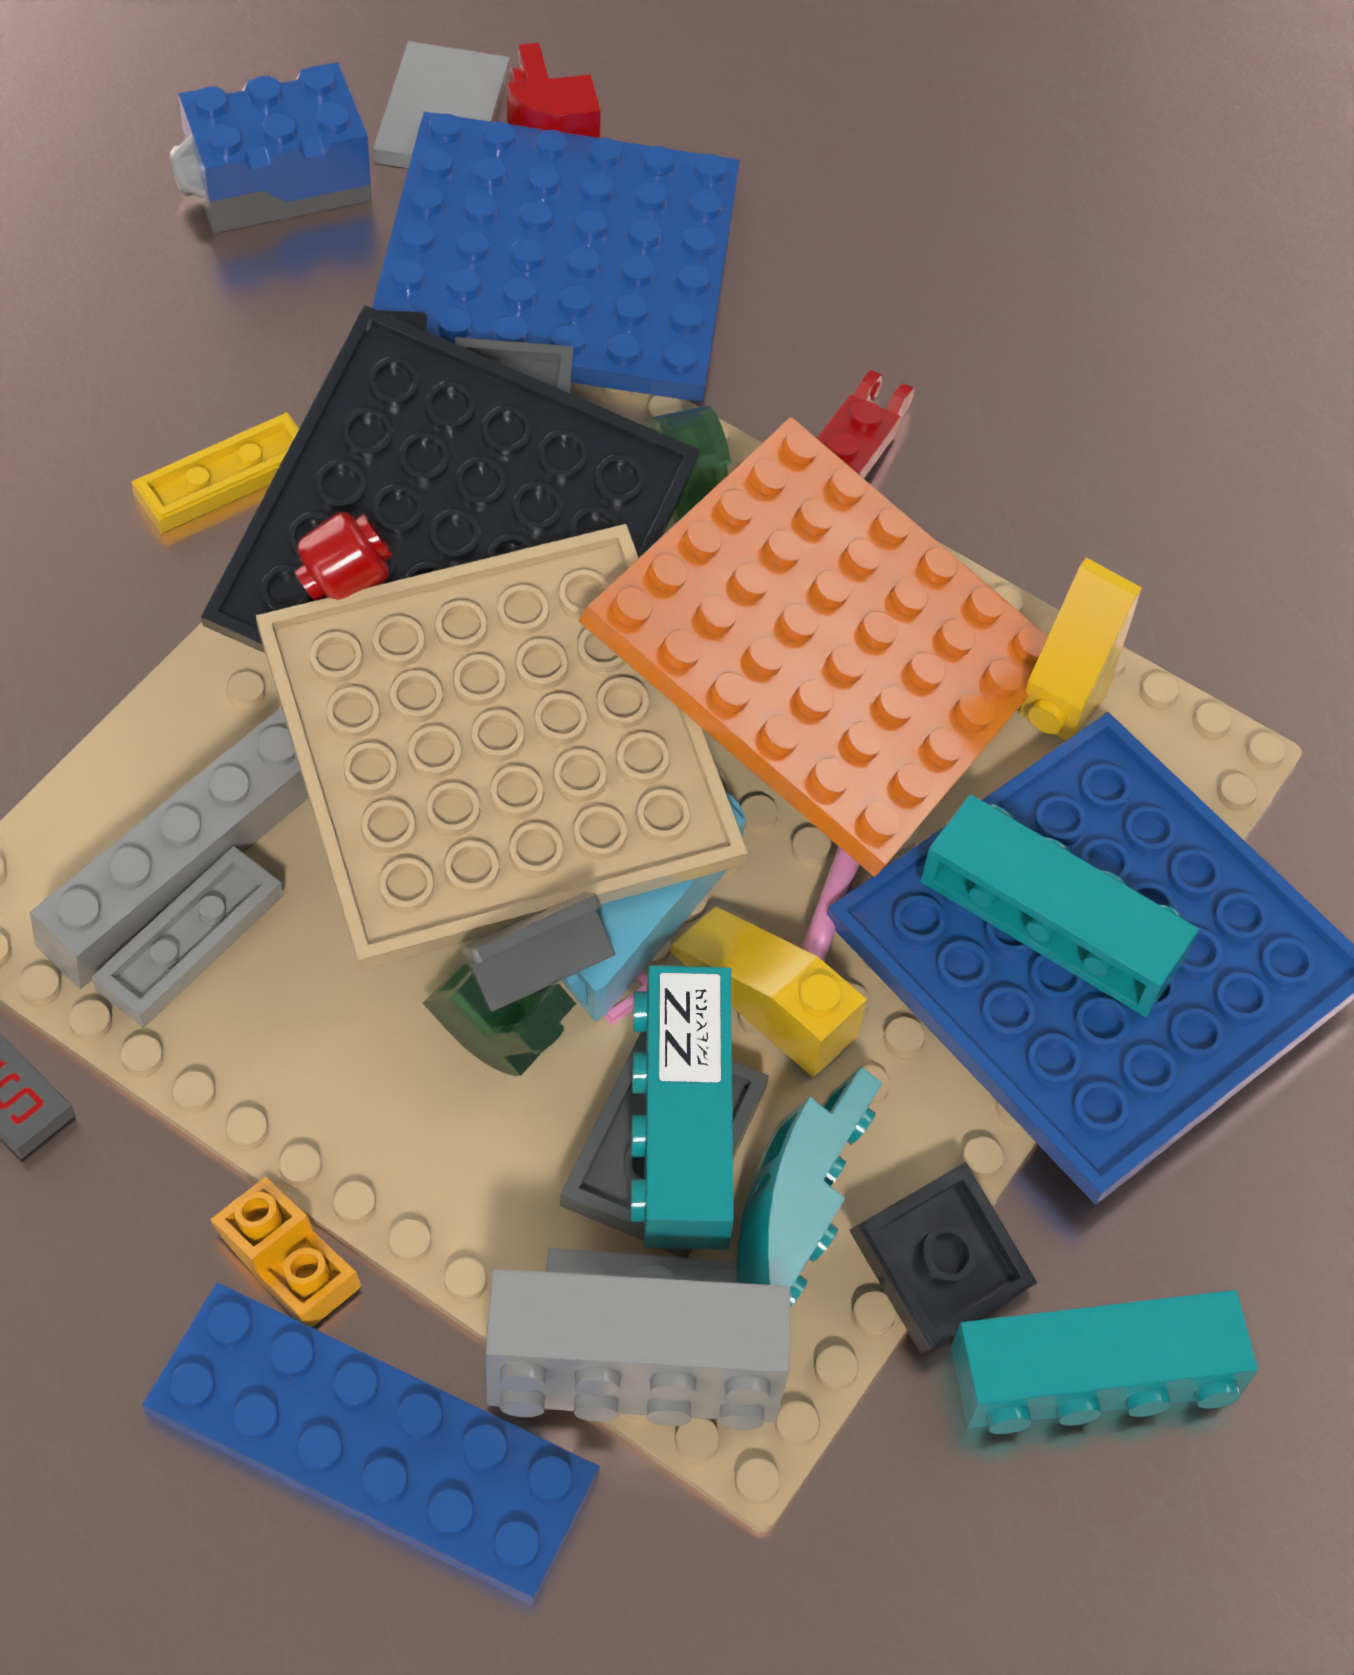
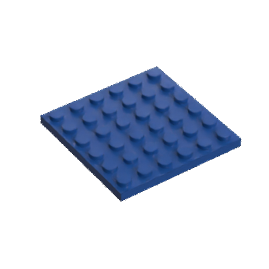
[372,111,740,403]
[827,712,1354,1205]

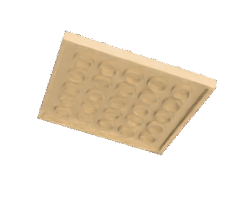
[256,524,748,971]

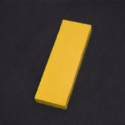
[131,412,299,534]

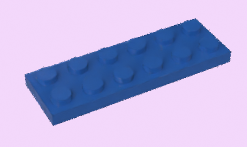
[142,1282,600,1606]

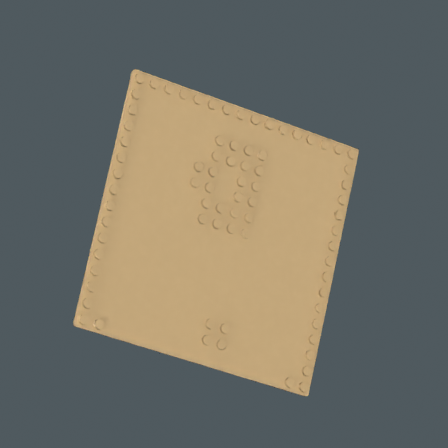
[0,383,1302,1533]

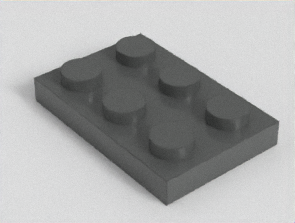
[560,1032,769,1258]

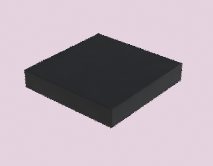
[849,1162,1038,1354]

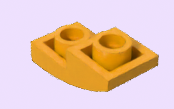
[210,1176,362,1327]

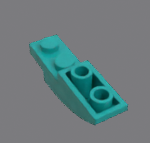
[736,1066,883,1307]

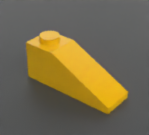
[1019,557,1142,741]
[670,906,867,1078]

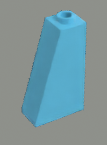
[561,792,746,1022]

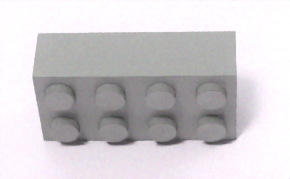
[486,1269,791,1430]

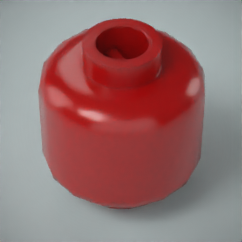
[294,512,394,601]

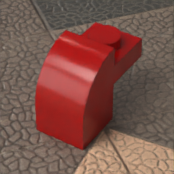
[507,42,601,138]

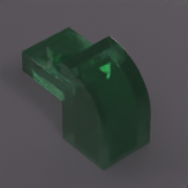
[645,406,732,524]
[422,958,577,1076]

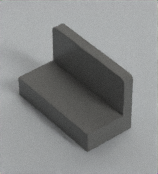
[461,892,616,1012]

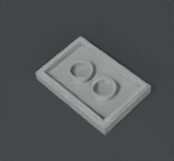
[373,41,510,168]

